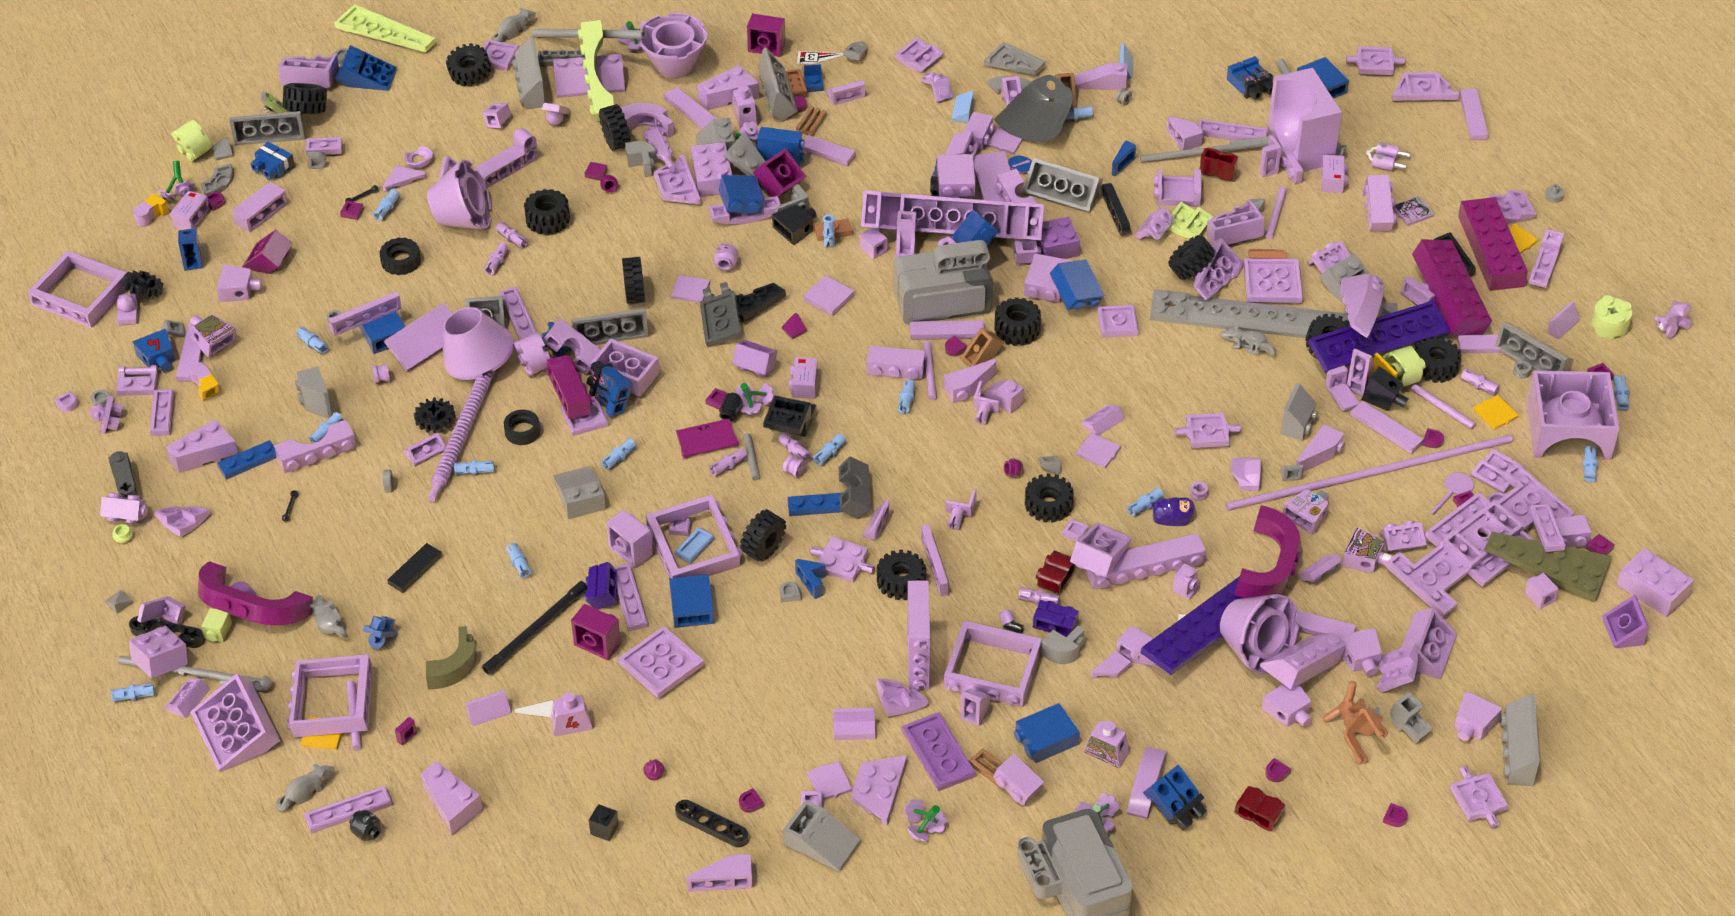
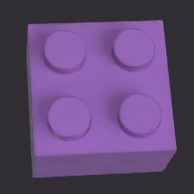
[1036,217,1080,259]

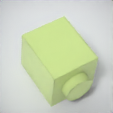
[201,608,232,642]

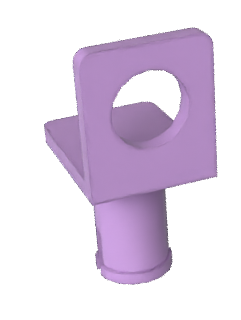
[974,381,999,424]
[945,489,977,530]

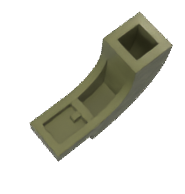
[426,626,477,690]

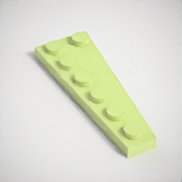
[334,4,436,52]

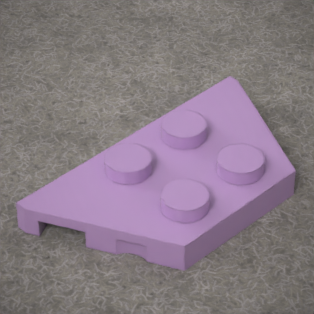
[1392,72,1459,101]
[654,154,701,205]
[851,755,907,825]

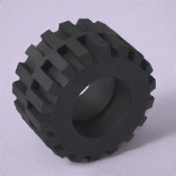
[282,83,327,114]
[524,189,570,235]
[994,297,1041,346]

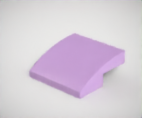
[894,37,944,72]
[1489,190,1537,224]
[1471,449,1525,493]
[1377,643,1418,693]

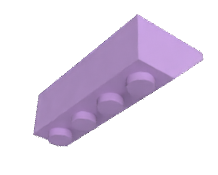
[553,54,625,98]
[1260,633,1347,689]

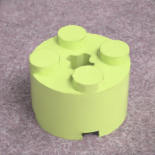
[171,120,212,162]
[1591,295,1632,339]
[1383,346,1425,387]

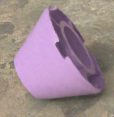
[639,13,707,78]
[427,160,492,230]
[443,307,514,380]
[1220,594,1299,674]

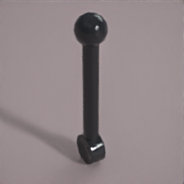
[345,185,378,202]
[282,490,298,522]

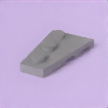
[984,42,1045,75]
[724,132,765,190]

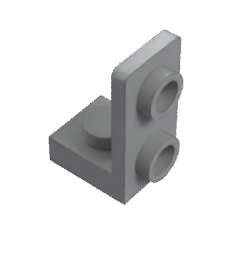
[776,184,809,212]

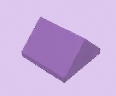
[1602,595,1649,648]

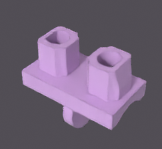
[89,395,123,434]

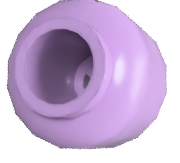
[713,244,738,270]

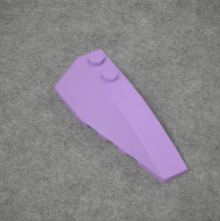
[1340,274,1384,338]

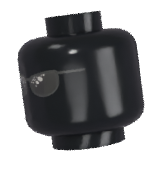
[349,810,381,841]

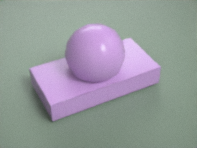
[542,103,570,126]
[1401,276,1435,305]
[117,294,138,325]

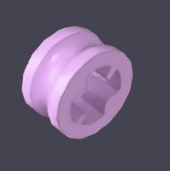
[1190,481,1208,501]

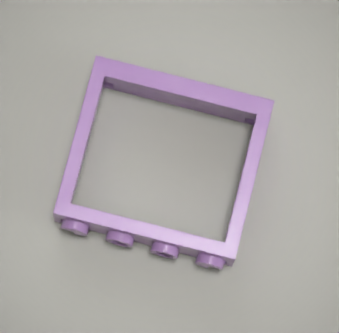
[28,251,127,328]
[646,495,742,578]
[907,581,930,690]
[944,621,1042,707]
[287,654,373,737]

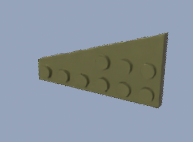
[1484,532,1611,602]

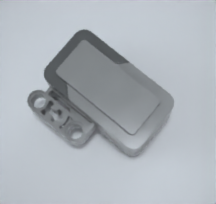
[893,240,993,324]
[1017,809,1132,916]

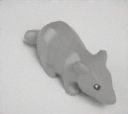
[491,8,536,42]
[1219,325,1276,356]
[310,595,348,639]
[276,764,335,812]

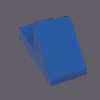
[803,64,823,92]
[795,559,826,599]

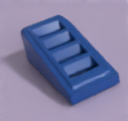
[1112,140,1136,176]

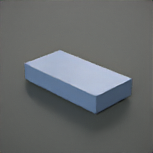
[675,527,714,564]

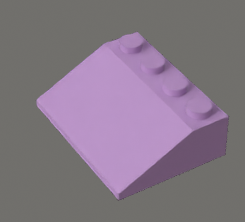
[190,674,280,772]

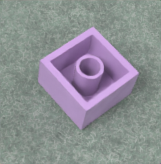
[606,509,653,569]
[129,626,188,679]

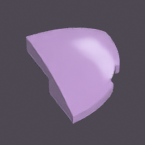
[154,506,210,537]
[876,679,928,716]

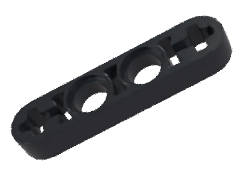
[1101,183,1131,236]
[129,616,205,648]
[675,800,748,848]

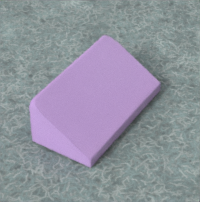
[1548,301,1580,339]
[1081,404,1124,436]
[403,433,446,466]
[862,500,890,541]
[165,679,209,718]
[466,690,511,726]

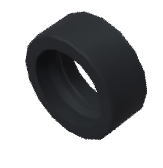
[503,409,540,445]

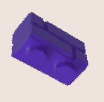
[584,562,617,609]
[1033,600,1079,637]

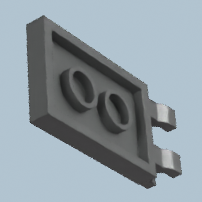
[700,282,742,347]

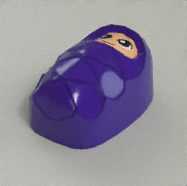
[1152,497,1195,526]

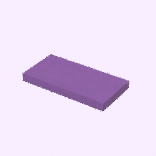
[902,712,976,792]

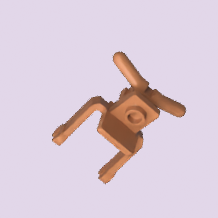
[1323,681,1388,764]

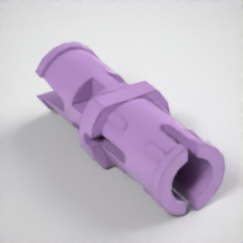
[496,222,528,249]
[484,242,509,275]
[1461,368,1500,396]
[778,433,812,462]
[709,448,747,476]
[1018,586,1060,605]

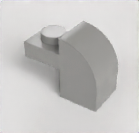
[625,141,656,177]
[1040,625,1085,664]
[1390,692,1432,743]

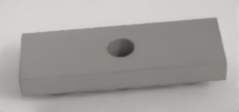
[538,49,585,66]

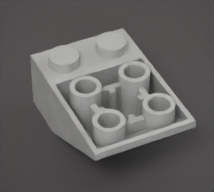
[1319,253,1385,306]
[783,799,860,872]

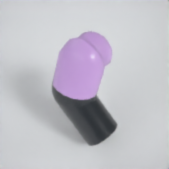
[1000,609,1024,634]

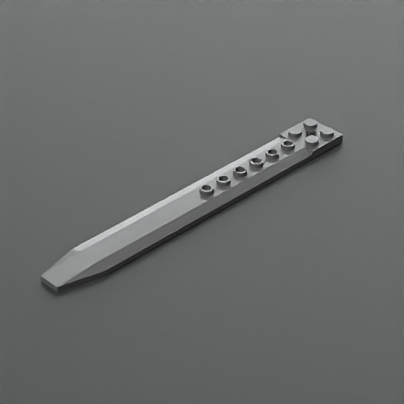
[1150,289,1447,350]

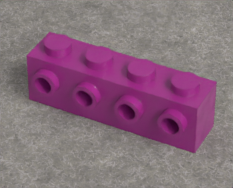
[547,355,593,419]

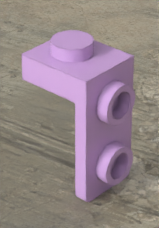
[920,72,953,102]
[1325,365,1359,411]
[137,596,186,624]

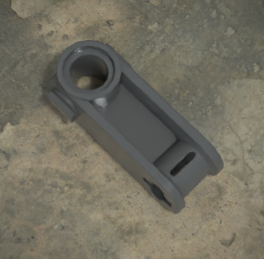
[108,451,138,498]

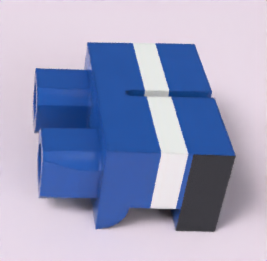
[251,141,295,180]

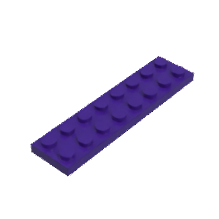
[1308,300,1451,373]
[1140,576,1243,675]

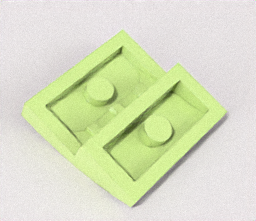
[1167,202,1213,239]

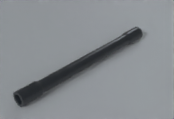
[482,581,587,675]

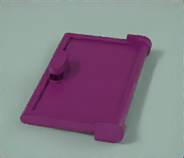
[676,419,739,459]

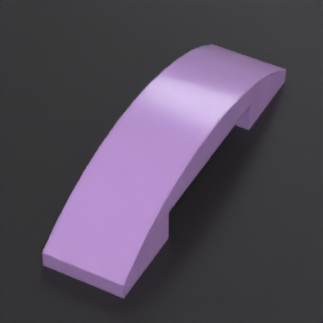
[708,196,781,224]
[1528,229,1564,288]
[1127,746,1167,819]

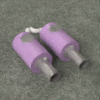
[1366,142,1410,171]

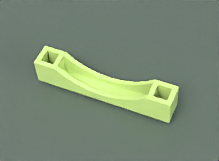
[578,20,614,122]

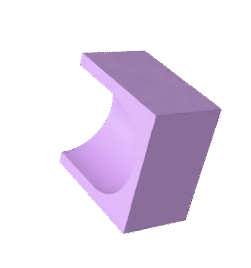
[1267,68,1342,172]
[1526,370,1619,460]

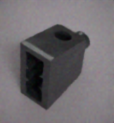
[772,205,817,245]
[1361,366,1409,411]

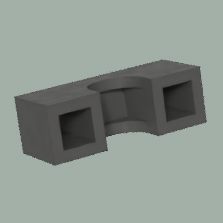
[838,456,871,519]

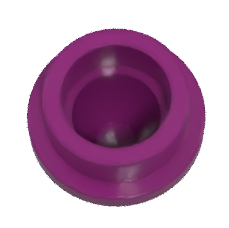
[600,175,618,192]
[1004,458,1023,478]
[643,759,664,780]

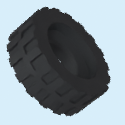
[380,237,421,275]

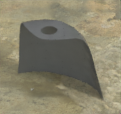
[994,75,1073,142]

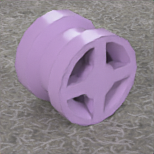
[372,363,390,384]
[783,455,806,478]

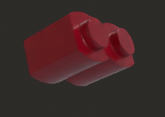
[1199,148,1238,180]
[1036,550,1075,594]
[1234,786,1285,831]

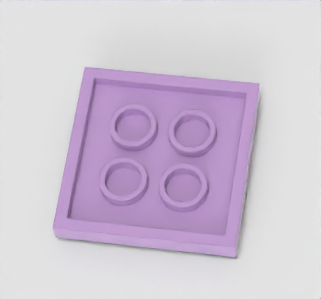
[1243,258,1303,303]
[618,626,704,699]

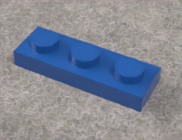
[217,440,277,480]
[787,492,843,516]

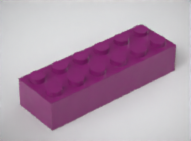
[1458,197,1528,291]
[1412,239,1492,335]

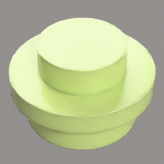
[112,524,133,543]

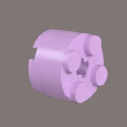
[513,333,551,377]

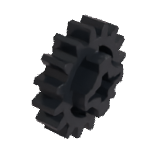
[122,270,163,299]
[414,397,456,433]

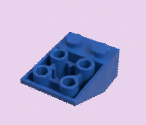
[335,45,397,91]

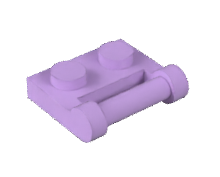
[116,365,158,396]

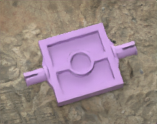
[1346,46,1405,75]
[1175,413,1240,448]
[810,536,875,583]
[1450,766,1508,827]

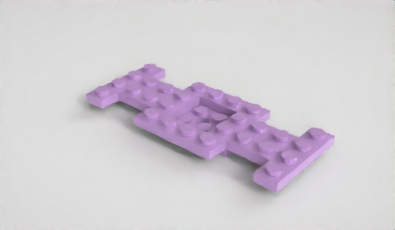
[1385,463,1575,618]

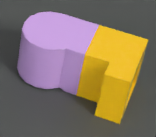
[133,194,169,227]
[190,362,219,401]

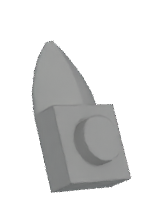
[843,42,867,61]

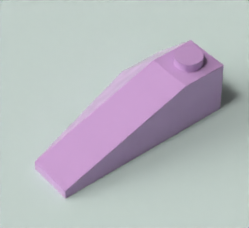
[1194,238,1243,300]

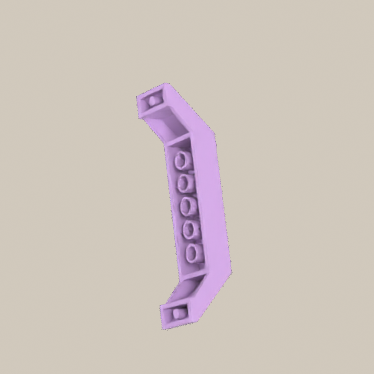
[861,190,1044,240]

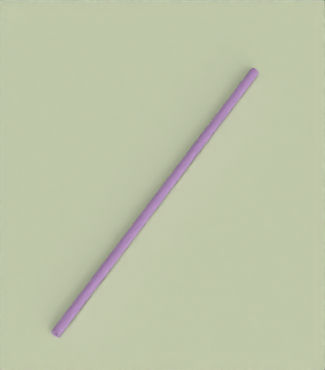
[1225,435,1513,511]

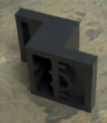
[763,395,817,437]

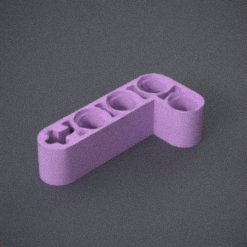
[474,128,538,187]

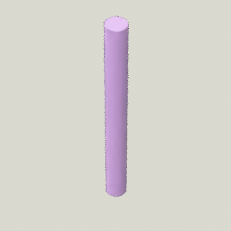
[1266,186,1286,239]
[923,341,936,400]
[1411,384,1476,430]
[346,680,361,750]

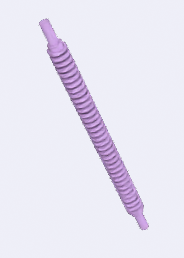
[428,369,496,502]

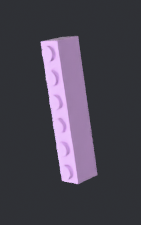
[1085,533,1206,590]

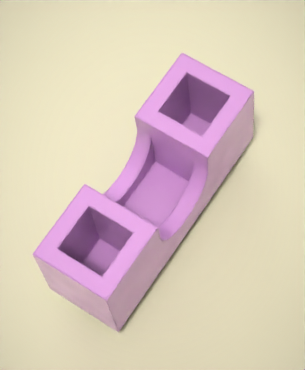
[995,169,1037,204]
[543,318,600,375]

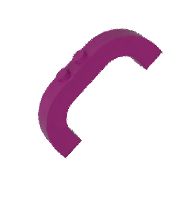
[1235,505,1301,598]
[198,561,313,625]

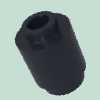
[719,392,743,422]

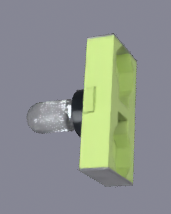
[259,90,287,115]

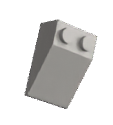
[552,466,606,519]

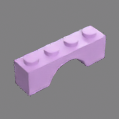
[274,420,357,473]

